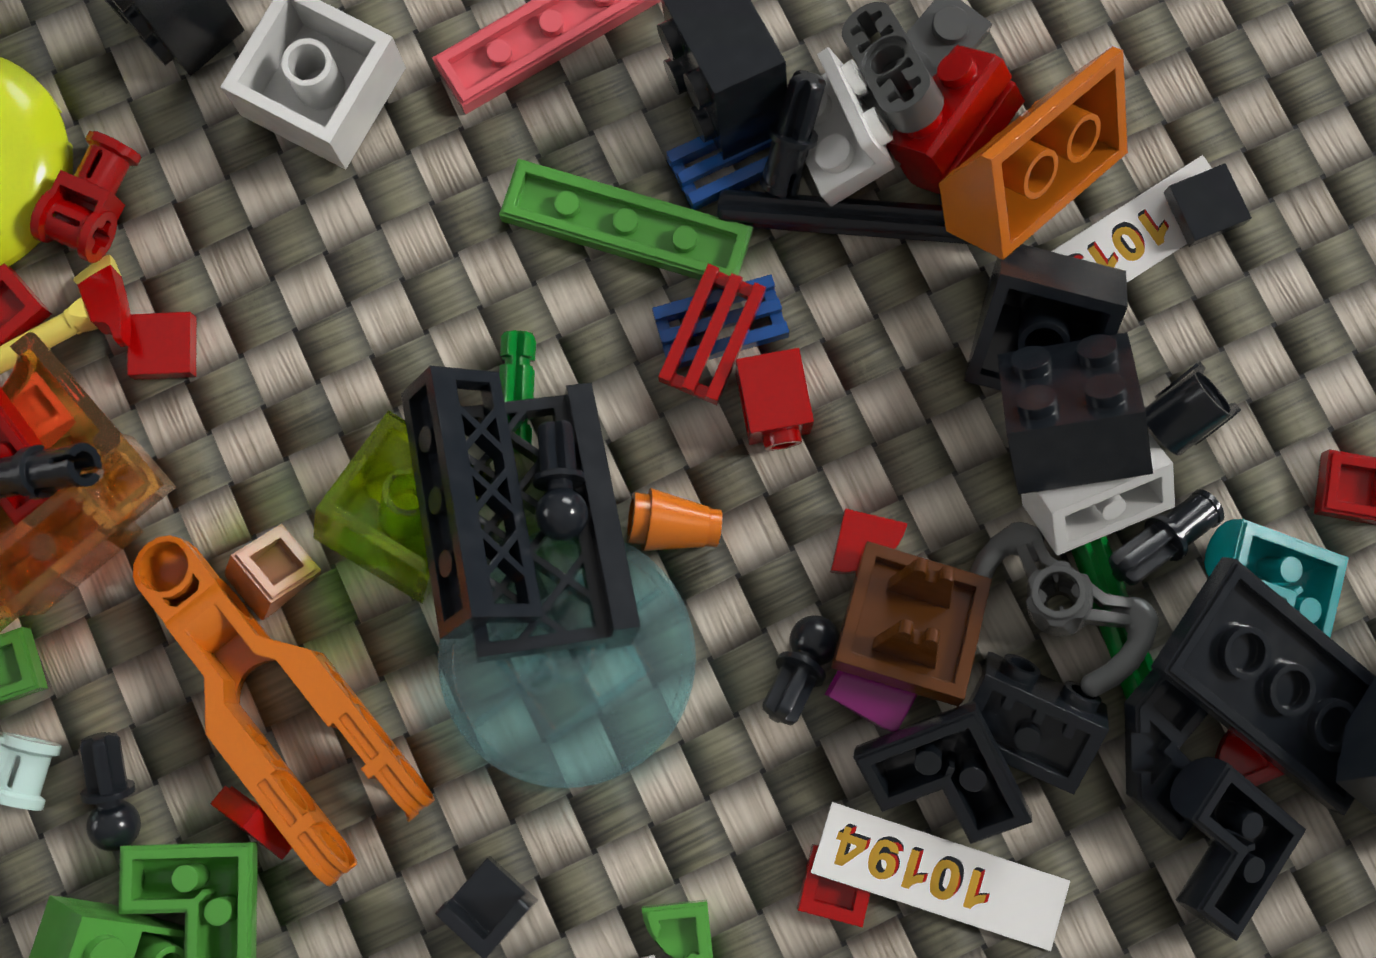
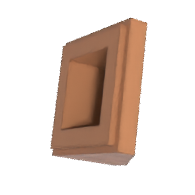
[224,523,321,620]

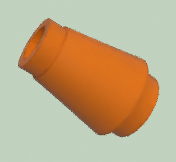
[627,488,722,551]

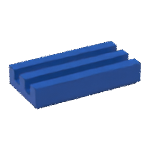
[666,137,772,210]
[652,274,789,368]

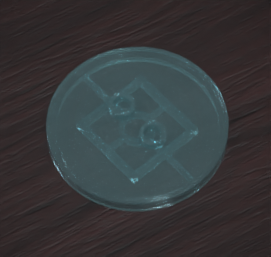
[438,532,696,788]

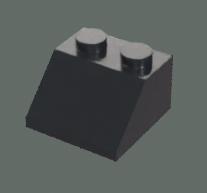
[964,244,1128,391]

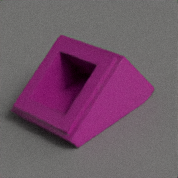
[824,670,918,732]

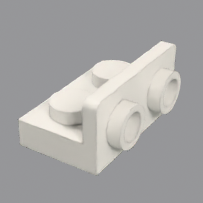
[805,47,896,207]

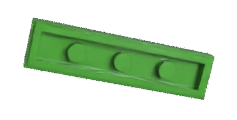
[499,159,753,280]

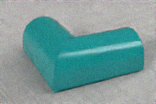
[1204,519,1349,638]

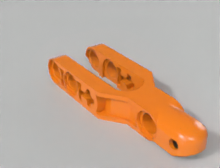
[133,535,435,887]

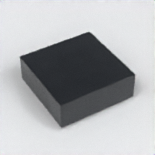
[1163,163,1252,247]

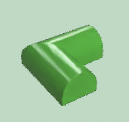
[118,842,258,958]

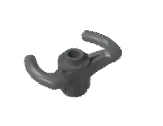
[969,522,1159,698]

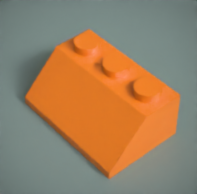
[939,46,1128,260]

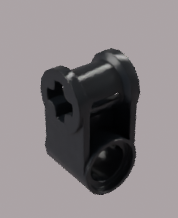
[1145,361,1241,456]

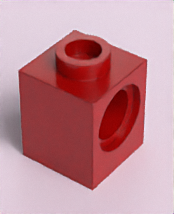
[735,348,814,451]

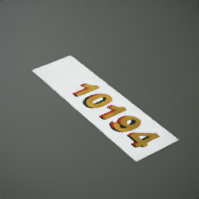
[1051,155,1212,282]
[811,802,1070,951]

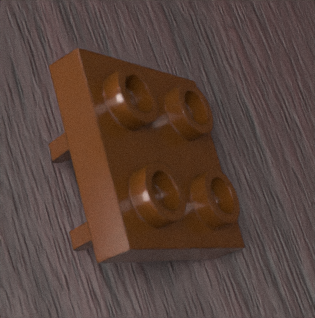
[831,541,992,707]

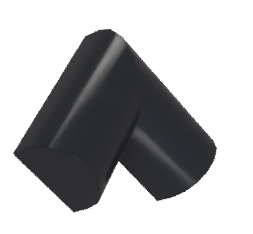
[853,700,1032,844]
[1170,757,1306,941]

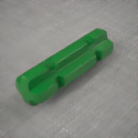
[499,330,536,454]

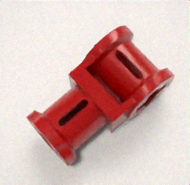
[30,131,142,263]

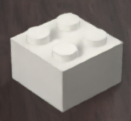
[221,0,406,170]

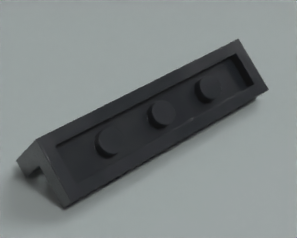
[401,365,543,639]

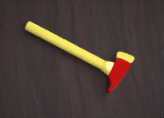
[0,255,132,375]

